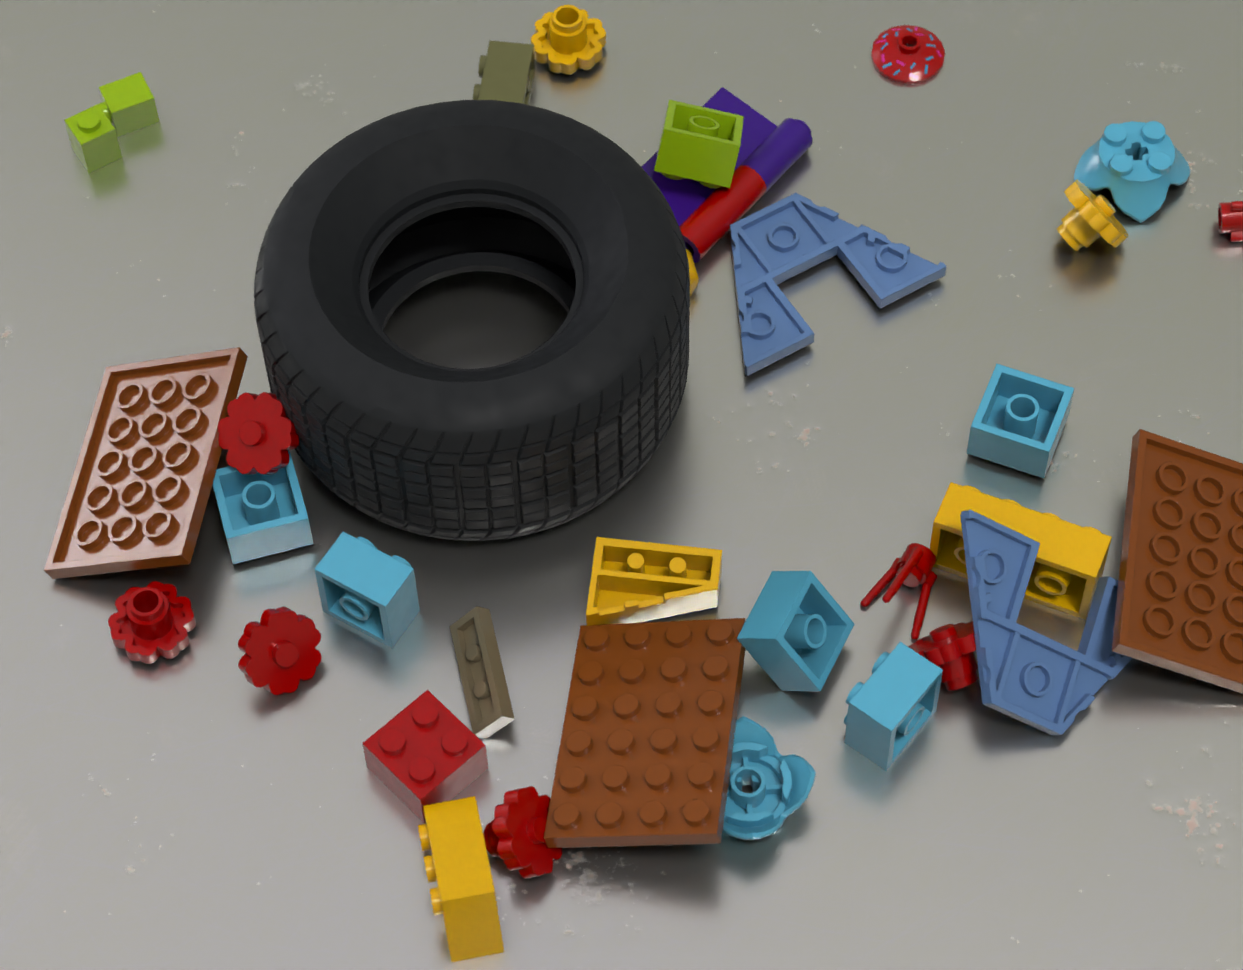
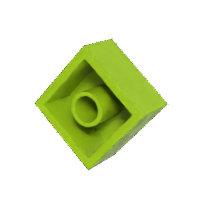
[654,99,744,188]

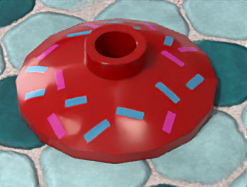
[871,25,945,84]

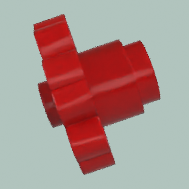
[218,392,299,475]
[108,581,196,664]
[238,607,322,695]
[908,621,979,691]
[483,786,562,879]

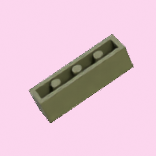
[473,41,535,105]

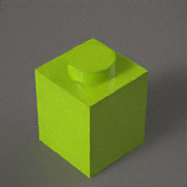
[98,72,160,137]
[64,104,122,174]

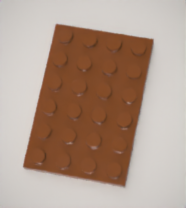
[44,347,248,579]
[1112,429,1243,693]
[544,618,746,848]

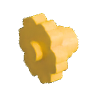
[531,5,606,75]
[1057,179,1129,251]

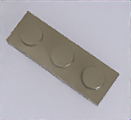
[449,606,515,739]

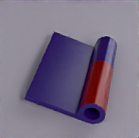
[642,87,813,263]

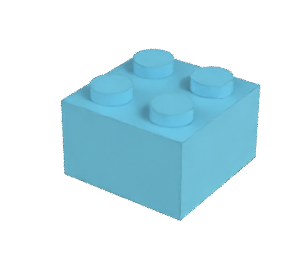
[967,364,1075,478]
[212,451,314,564]
[314,531,420,649]
[737,571,854,692]
[844,642,943,771]

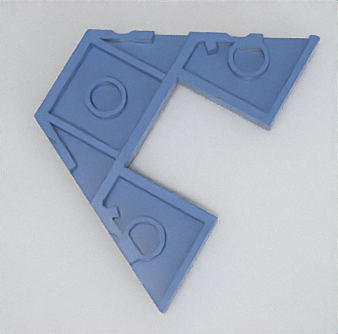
[730,193,947,376]
[960,510,1132,736]

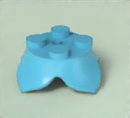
[1073,121,1190,223]
[722,716,816,840]

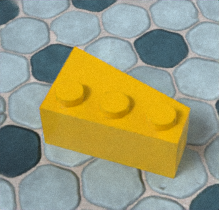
[586,537,722,627]
[418,796,504,962]

